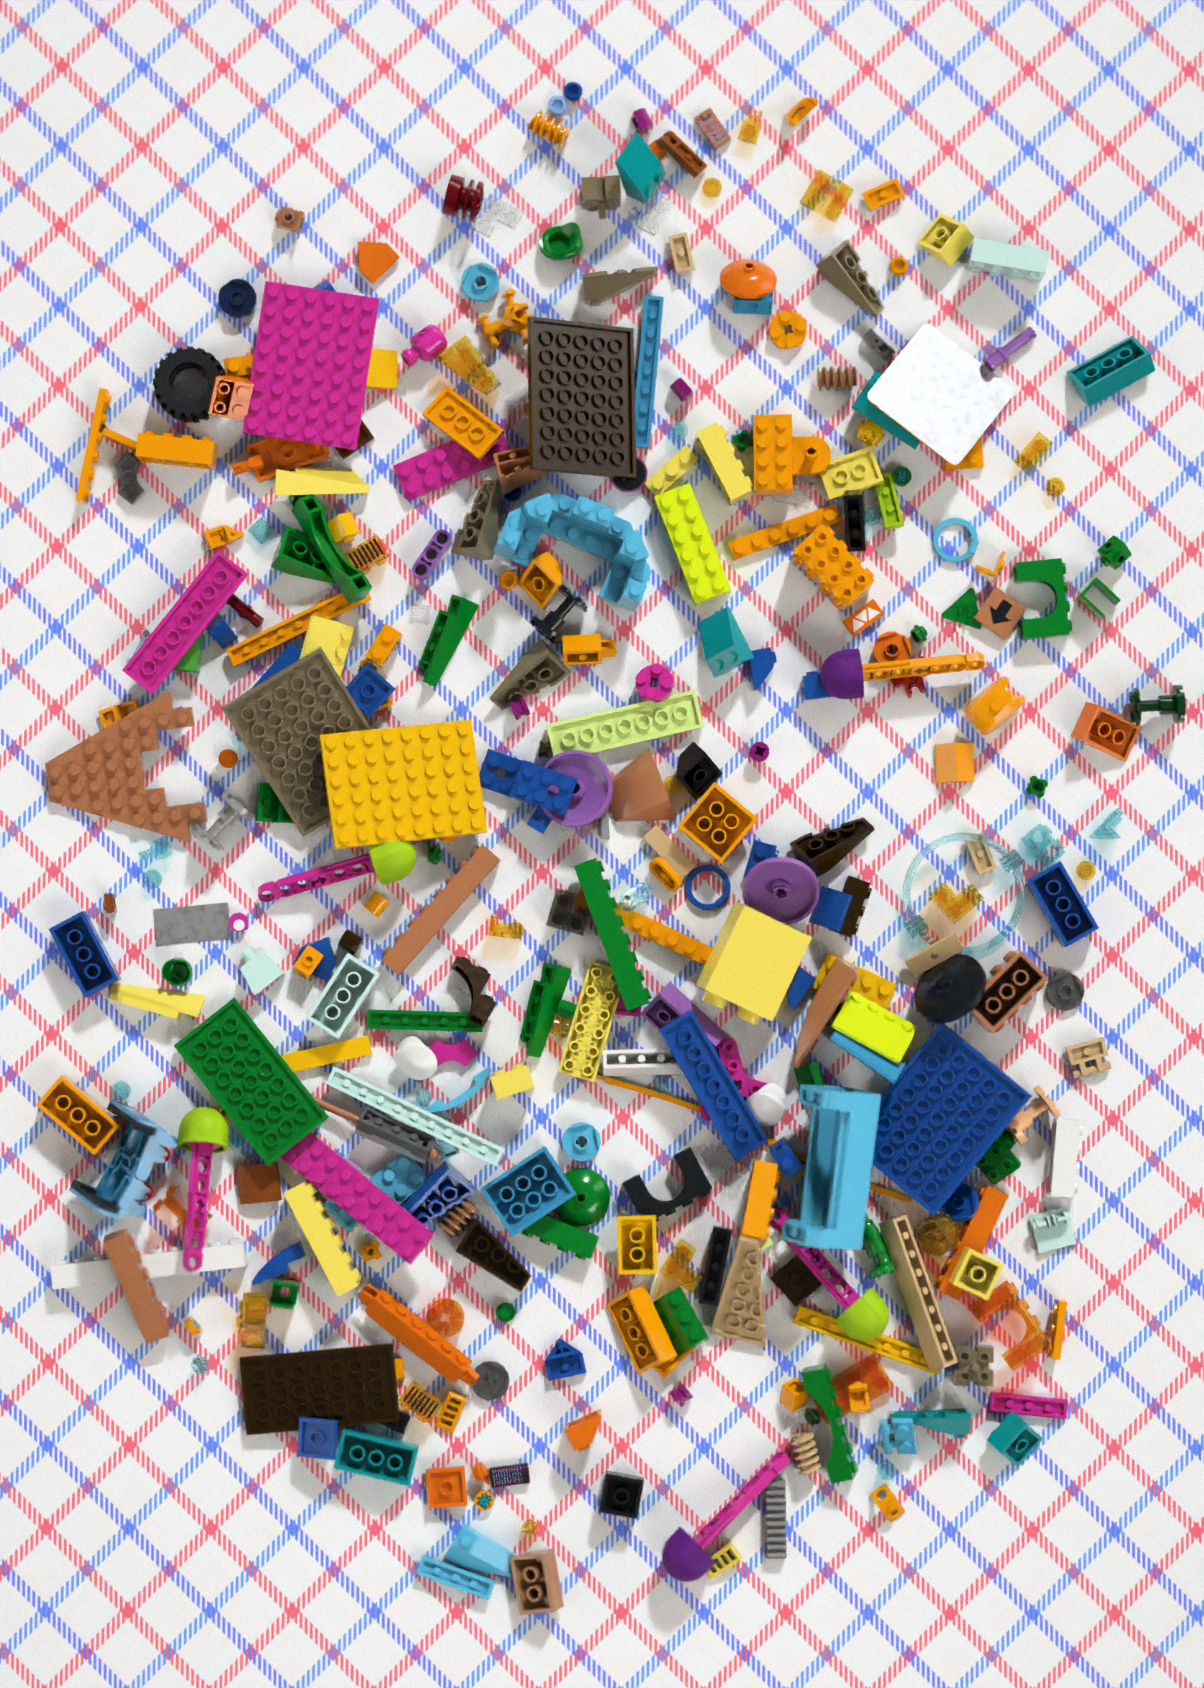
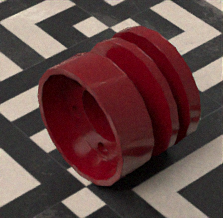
[443,174,484,222]

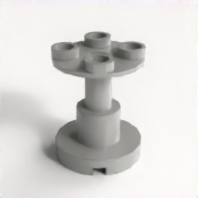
[195,790,254,851]

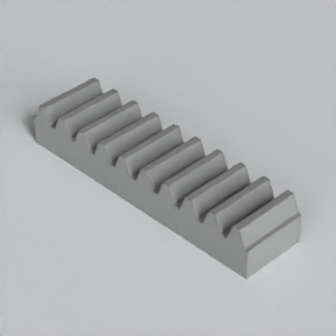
[766,1479,787,1559]

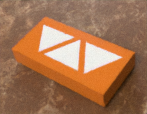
[842,599,884,637]

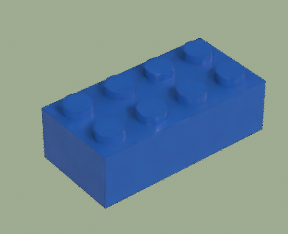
[1025,861,1099,948]
[49,911,122,997]

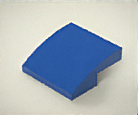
[809,886,853,932]

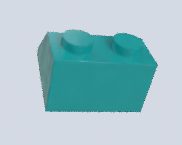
[986,1411,1043,1468]

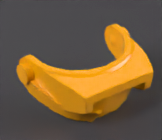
[784,97,818,127]

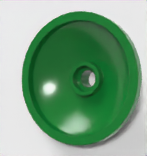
[555,1168,610,1226]

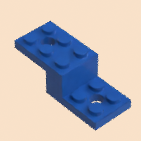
[479,749,578,816]

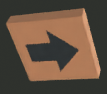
[973,587,1027,640]

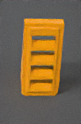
[435,1390,467,1433]

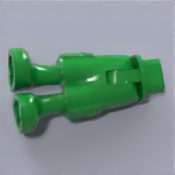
[863,1213,896,1279]

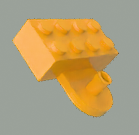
[753,414,831,496]

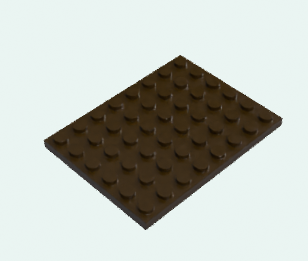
[527,316,636,479]

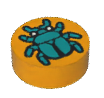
[185,1317,203,1336]
[475,1490,494,1511]

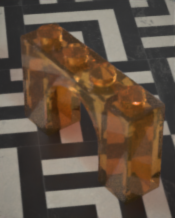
[968,1280,1052,1372]

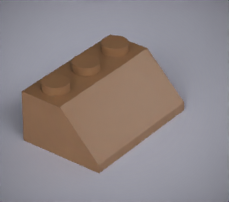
[510,1549,564,1615]

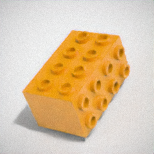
[791,524,875,611]

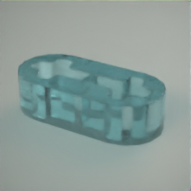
[619,882,652,911]

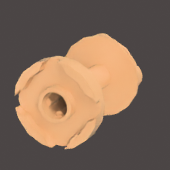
[1007,1085,1061,1145]

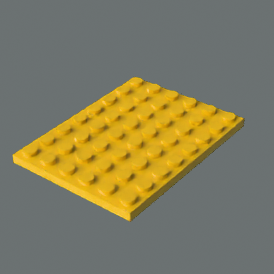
[319,720,487,850]

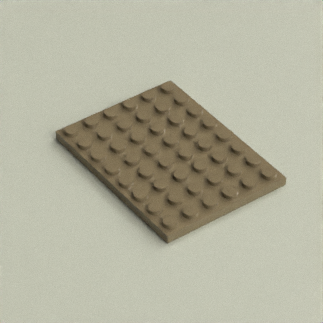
[221,646,372,837]

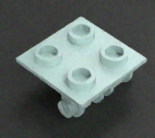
[1029,1206,1076,1253]

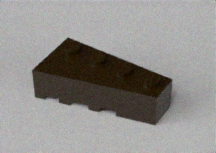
[455,1218,531,1292]

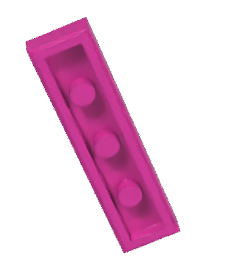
[989,1391,1068,1419]

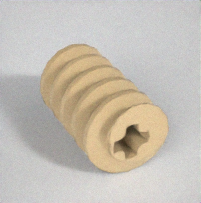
[790,1432,821,1475]

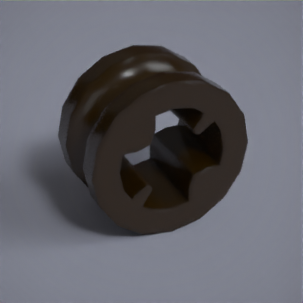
[538,740,550,759]

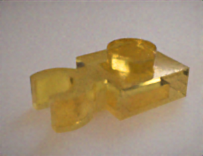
[738,108,762,145]

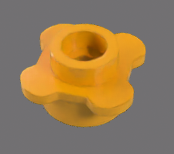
[360,1240,381,1262]

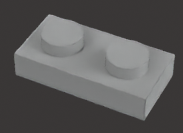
[597,809,610,839]

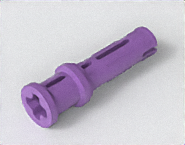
[983,327,1037,372]

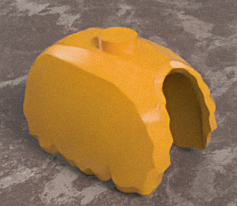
[964,676,1025,736]

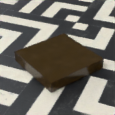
[770,1255,822,1307]

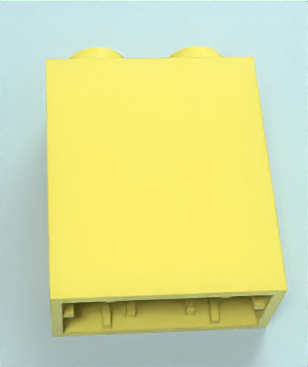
[696,902,812,1026]

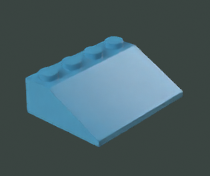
[480,1146,577,1237]

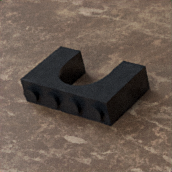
[622,1147,712,1222]

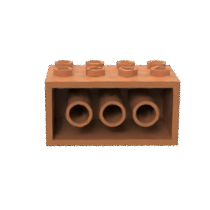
[969,950,1048,1033]

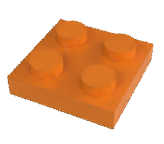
[426,1466,468,1509]

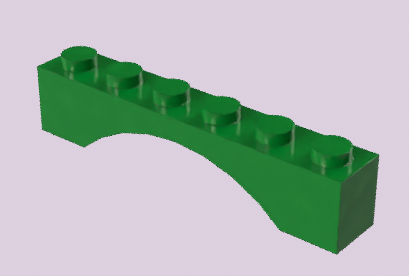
[291,495,372,604]
[800,1363,858,1484]

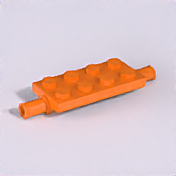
[231,438,331,483]

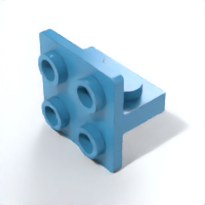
[733,292,773,315]

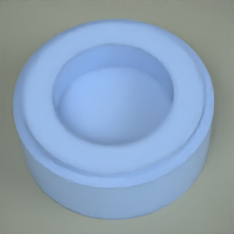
[548,96,567,116]

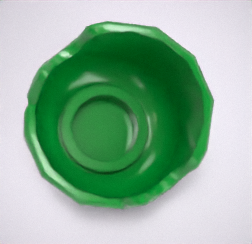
[162,957,193,986]

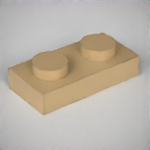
[668,232,695,275]
[964,832,997,875]

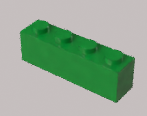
[521,1214,599,1260]

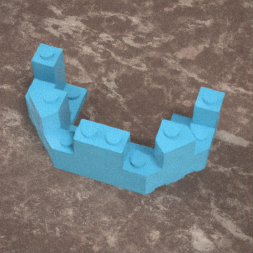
[492,492,651,612]

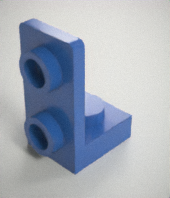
[527,806,552,835]

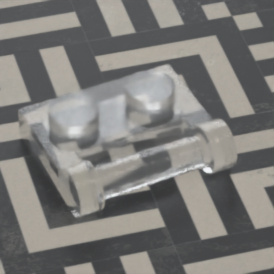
[772,475,817,508]
[707,1146,755,1191]

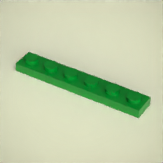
[367,1009,483,1032]

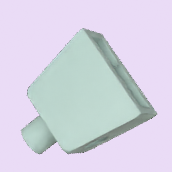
[240,947,285,995]

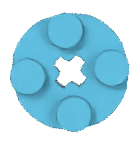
[461,263,499,302]
[562,1122,601,1161]

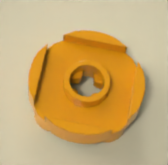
[769,310,807,350]

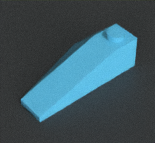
[444,1523,517,1578]

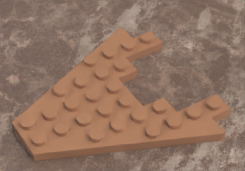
[45,691,208,842]

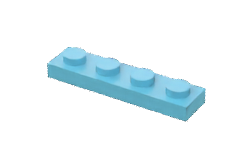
[416,1554,496,1600]

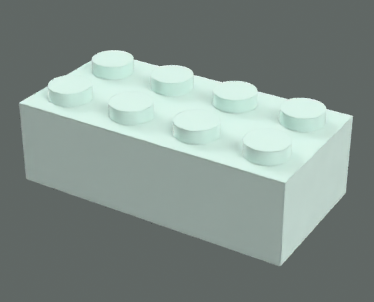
[966,238,1050,283]
[306,953,381,1039]

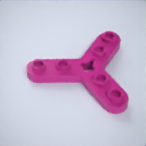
[699,1038,767,1121]

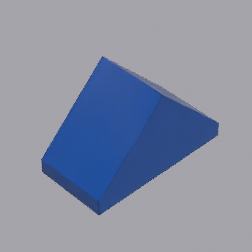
[206,613,238,650]

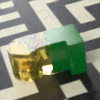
[550,999,577,1038]

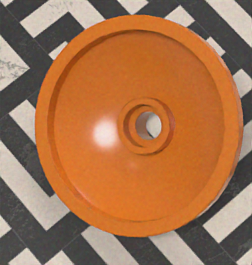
[720,259,777,299]

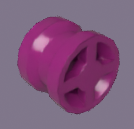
[509,697,530,720]
[750,742,769,762]
[669,1382,693,1407]

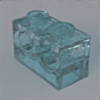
[1021,823,1065,868]

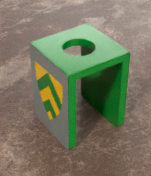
[1076,577,1121,621]
[268,1277,299,1309]

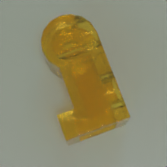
[488,916,524,939]

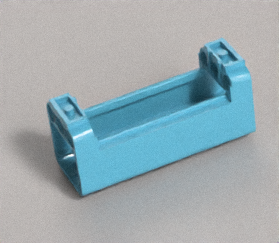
[781,1084,881,1249]

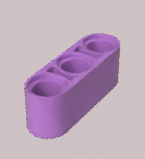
[412,530,451,580]

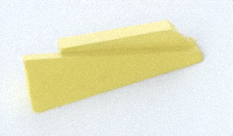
[275,467,369,496]
[108,983,205,1019]

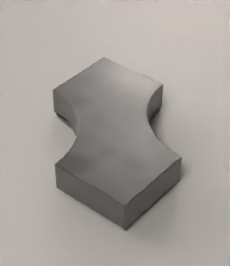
[114,451,145,505]

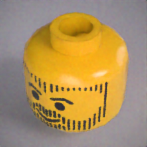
[856,419,885,447]

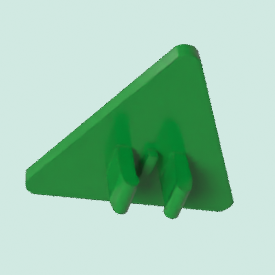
[941,588,982,629]

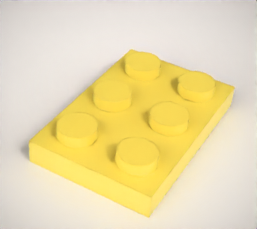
[820,446,884,502]

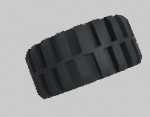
[153,347,226,423]

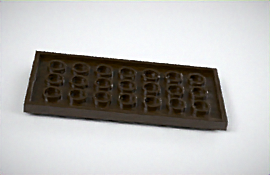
[239,1343,400,1435]

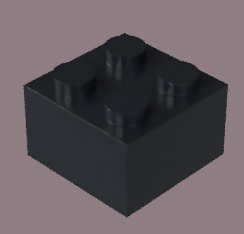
[599,1470,644,1519]

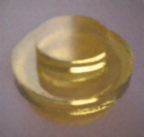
[1045,477,1065,497]
[663,775,682,794]
[1076,861,1096,880]

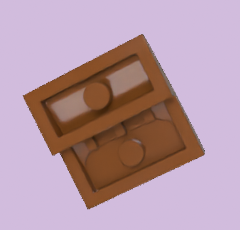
[236,1162,282,1205]

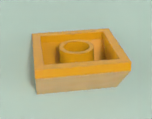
[935,743,974,783]

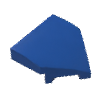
[293,937,337,982]
[545,1338,587,1381]

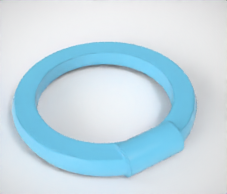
[932,518,979,563]

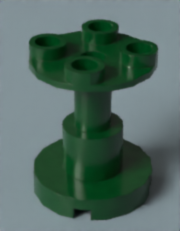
[1129,685,1186,726]

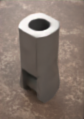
[862,329,895,361]

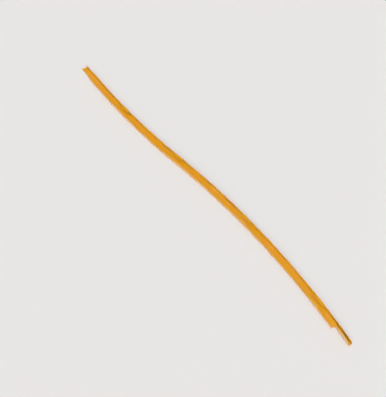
[596,1075,911,1202]

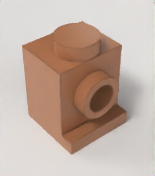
[275,206,305,234]

